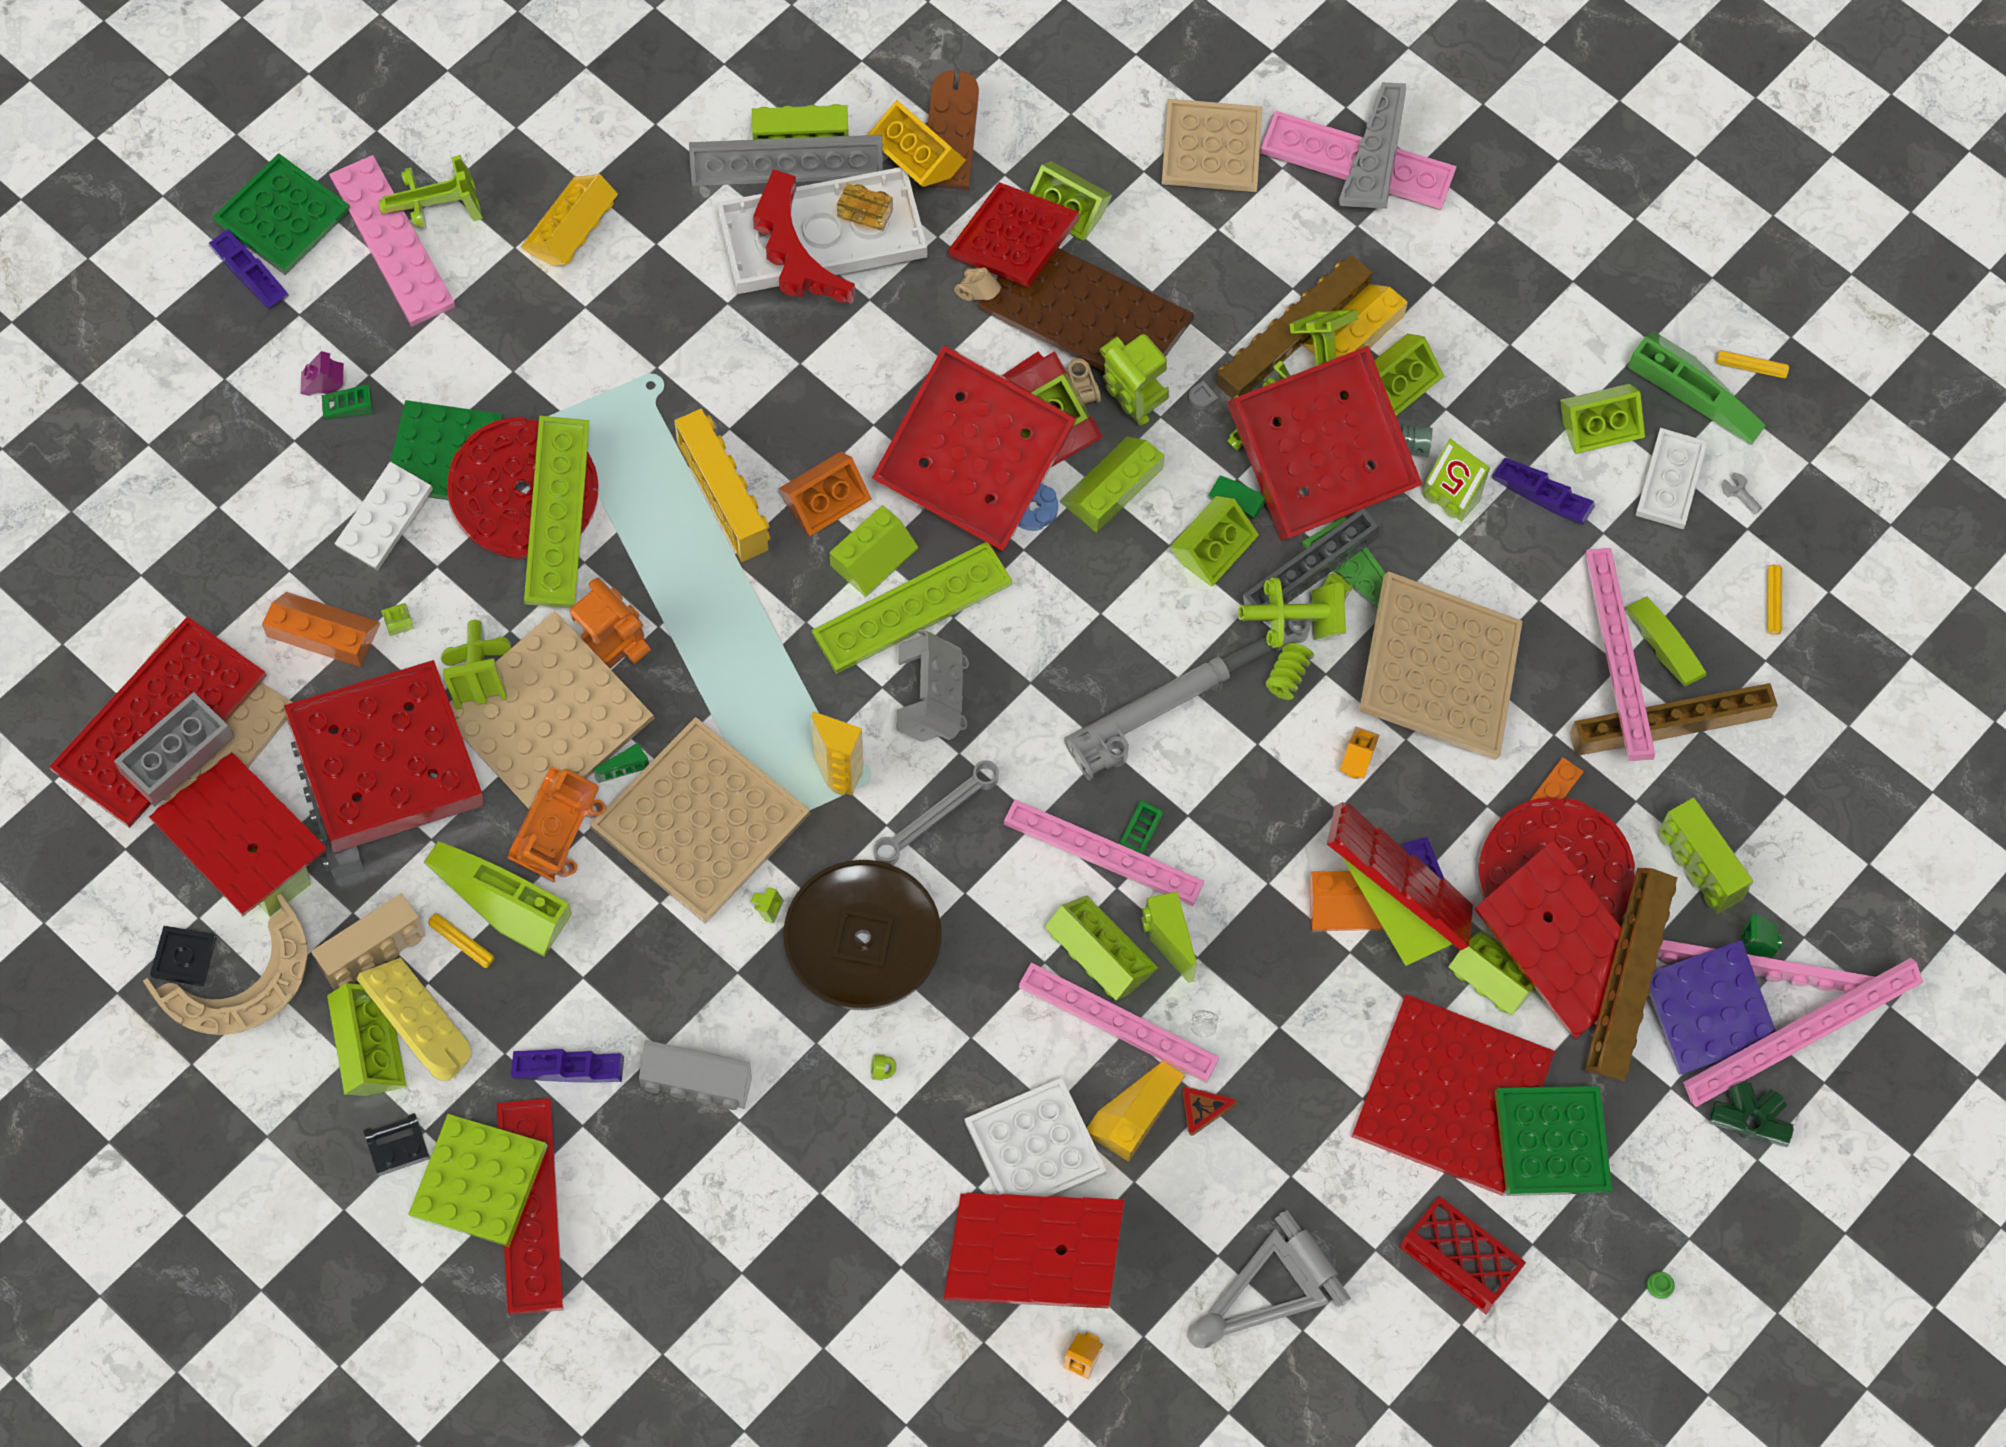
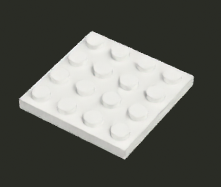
[964,1077,1107,1197]

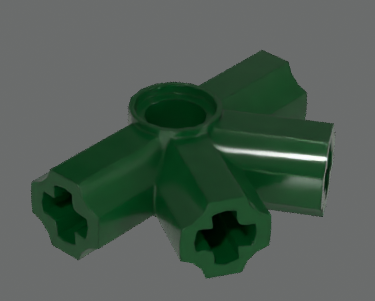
[1709,1082,1794,1148]

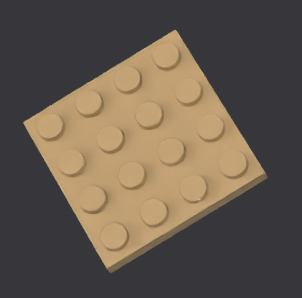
[1161,99,1262,192]

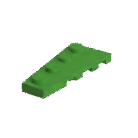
[1302,517,1386,609]

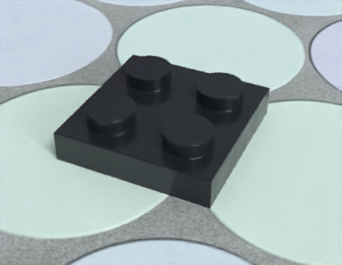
[150,925,217,987]

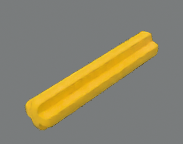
[1716,350,1789,378]
[1767,564,1782,635]
[428,913,494,968]

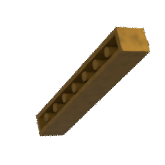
[1216,254,1373,399]
[1570,683,1778,756]
[1585,868,1678,1081]

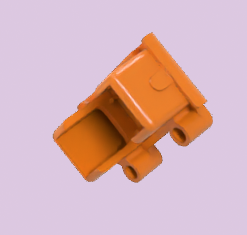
[570,578,651,668]
[507,767,605,882]

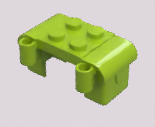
[1099,334,1169,426]

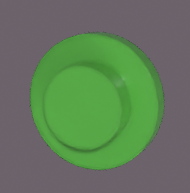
[1647,1272,1675,1299]

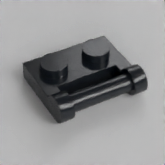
[363,1113,430,1177]

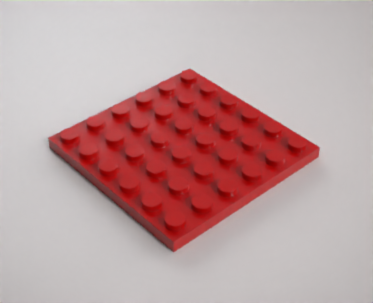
[1351,994,1555,1196]

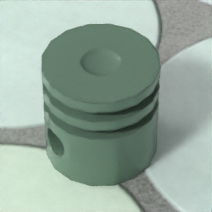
[1401,424,1433,457]

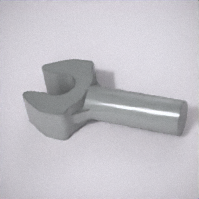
[1722,473,1762,514]

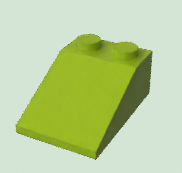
[1141,891,1197,983]

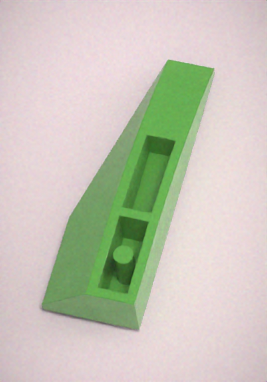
[1628,331,1766,445]

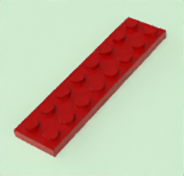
[497,1098,564,1316]

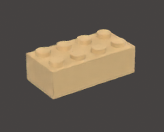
[311,893,425,991]

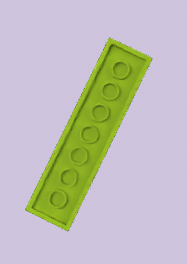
[524,416,589,608]
[812,542,1013,674]

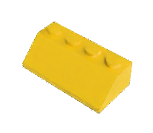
[867,100,966,187]
[521,174,618,266]
[1304,284,1408,358]
[811,712,863,796]

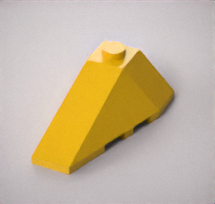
[1087,1061,1185,1162]

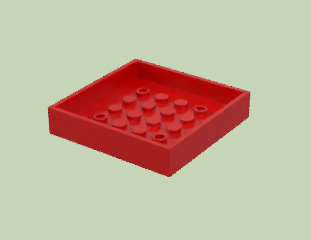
[872,345,1078,551]
[1227,346,1423,541]
[284,660,484,853]

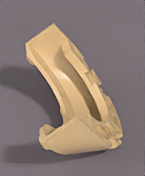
[143,893,307,1035]

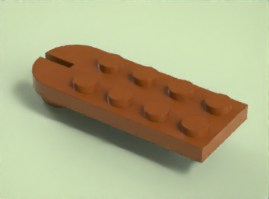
[928,70,979,190]

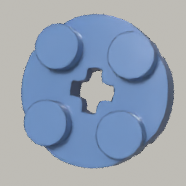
[1019,484,1058,531]

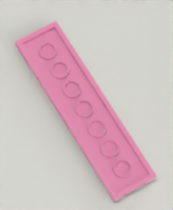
[1260,110,1457,210]
[329,155,455,327]

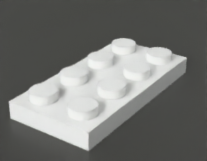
[1635,428,1708,529]
[335,462,433,571]

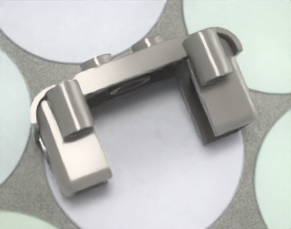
[896,629,969,742]

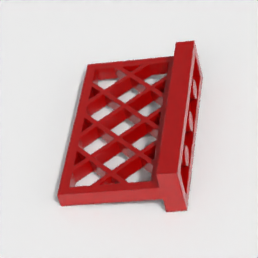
[1399,1196,1526,1314]

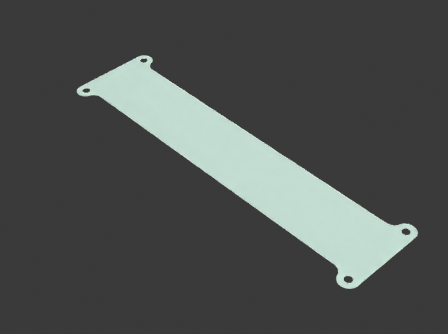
[550,374,871,810]

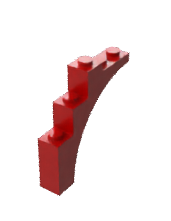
[753,169,855,304]

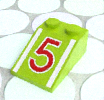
[1423,438,1490,522]

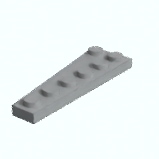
[1339,82,1407,209]

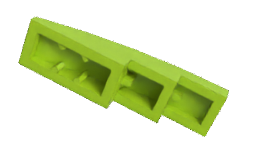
[1626,596,1706,687]

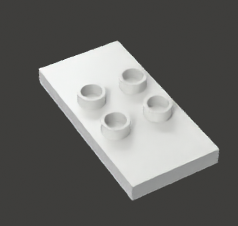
[717,167,927,294]

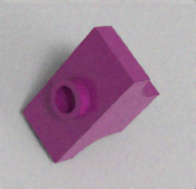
[300,351,344,396]

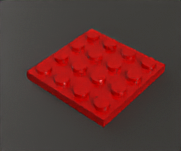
[948,182,1080,287]

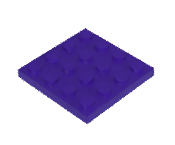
[1649,940,1776,1075]

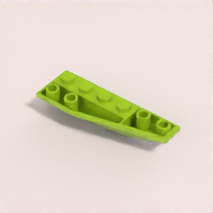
[424,841,572,957]

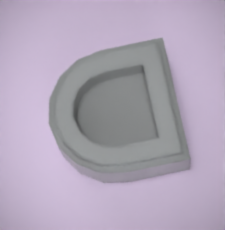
[1189,380,1218,410]

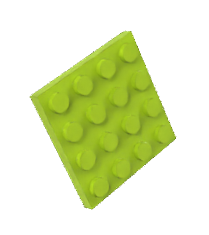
[408,1114,548,1247]

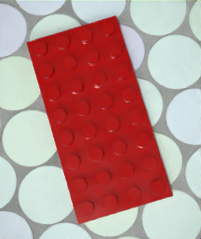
[49,616,267,828]

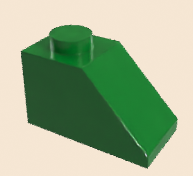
[1741,914,1782,959]

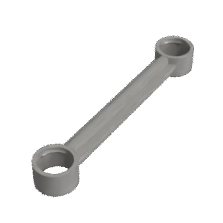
[874,760,999,865]

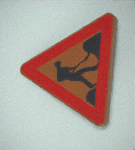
[1182,1087,1237,1136]

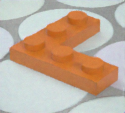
[1530,757,1584,801]

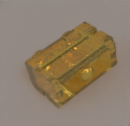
[837,183,893,231]

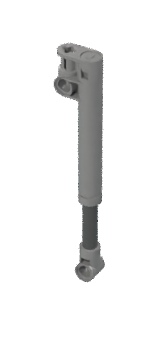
[1064,621,1311,781]

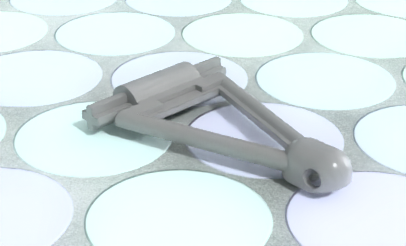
[1188,1210,1351,1349]

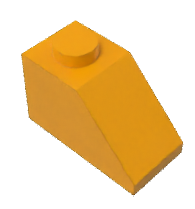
[1340,727,1380,779]
[1064,1332,1103,1379]

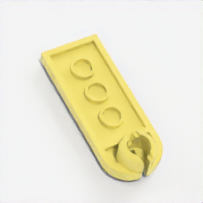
[356,958,471,1081]

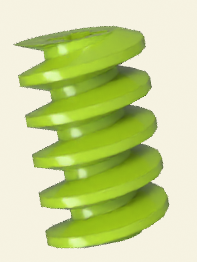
[1266,643,1314,700]

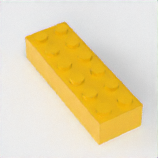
[674,408,770,563]

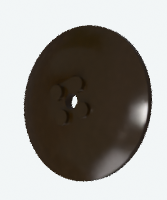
[784,860,941,1010]

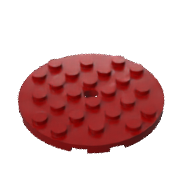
[447,417,599,559]
[1478,797,1635,923]

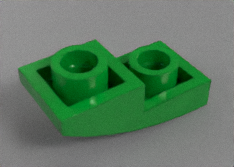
[1208,475,1266,519]

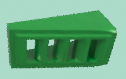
[321,385,373,419]
[594,744,649,783]
[1119,800,1164,854]

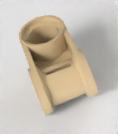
[954,267,1001,301]
[1067,358,1101,404]

